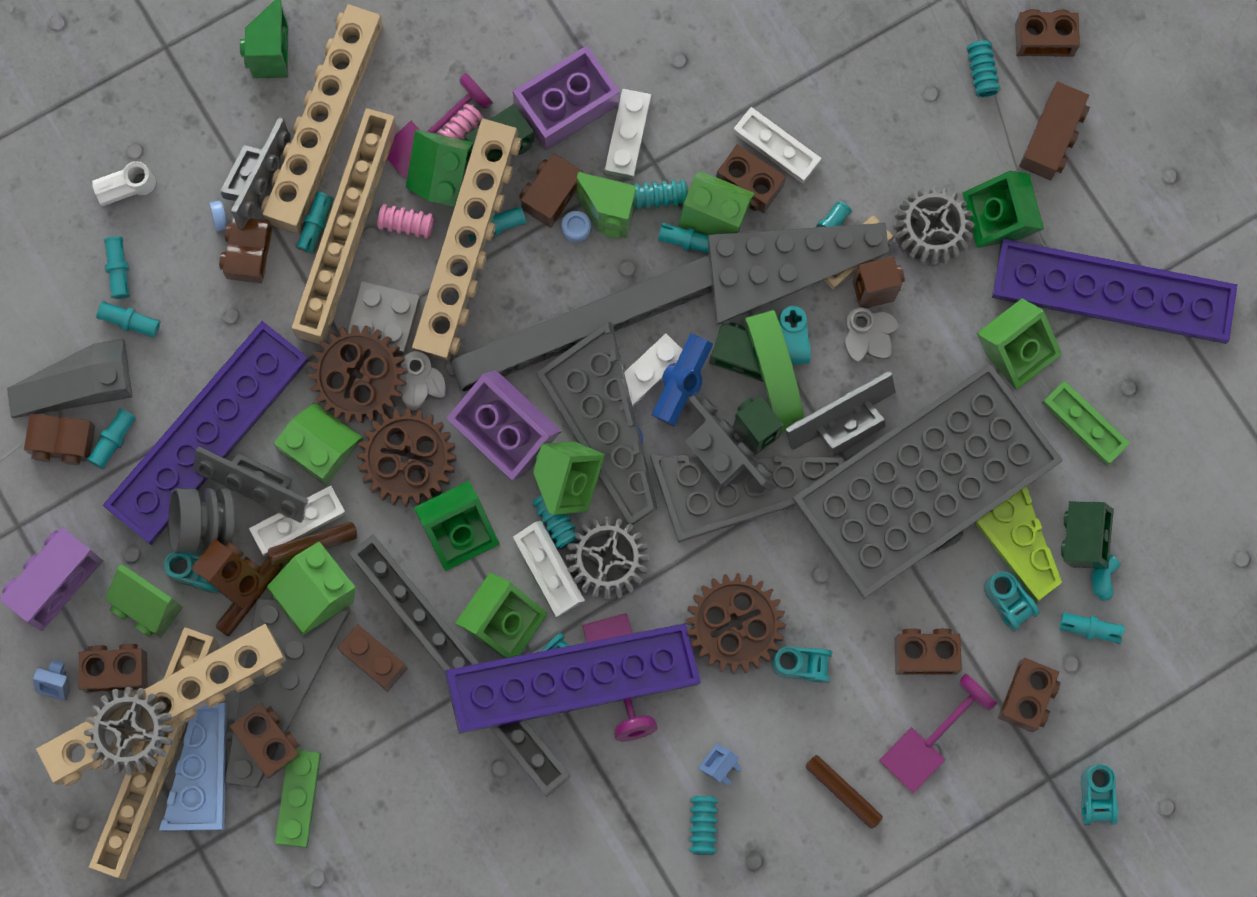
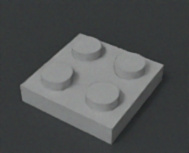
[348,281,420,355]

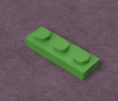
[1042,380,1130,466]
[275,750,321,848]

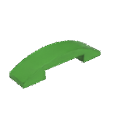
[745,310,804,433]

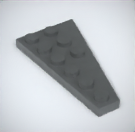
[225,598,350,788]

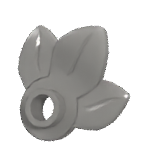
[845,307,900,362]
[397,351,446,412]

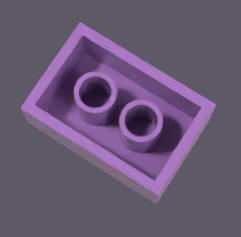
[513,46,620,150]
[446,370,562,481]
[0,527,104,631]

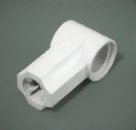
[92,161,156,207]

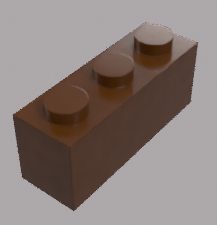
[1019,81,1090,181]

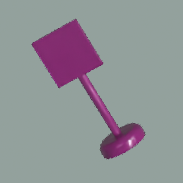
[387,72,493,180]
[582,613,658,742]
[879,673,997,793]

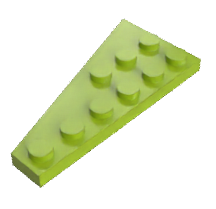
[974,487,1062,602]

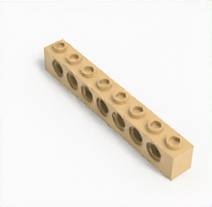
[261,4,383,235]
[292,108,397,345]
[412,118,522,361]
[36,624,287,786]
[89,627,219,880]

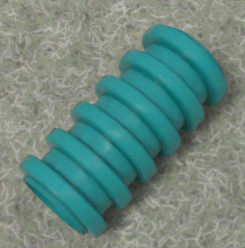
[966,40,1001,97]
[634,179,688,210]
[532,495,579,549]
[689,796,718,855]

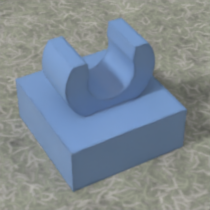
[33,660,70,701]
[698,743,741,785]

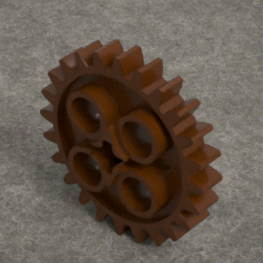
[308,325,408,423]
[357,408,457,507]
[685,573,786,674]

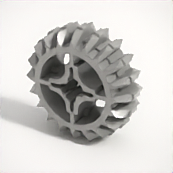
[893,186,974,266]
[566,517,649,600]
[84,687,174,775]

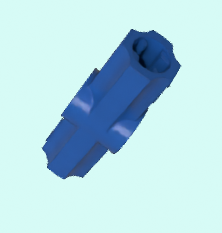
[651,333,713,426]

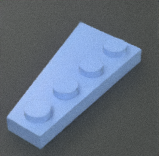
[159,703,227,831]

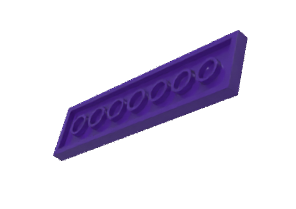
[992,239,1238,344]
[102,321,309,545]
[445,623,701,734]

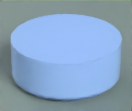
[209,200,227,232]
[561,211,591,242]

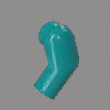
[1091,554,1121,601]

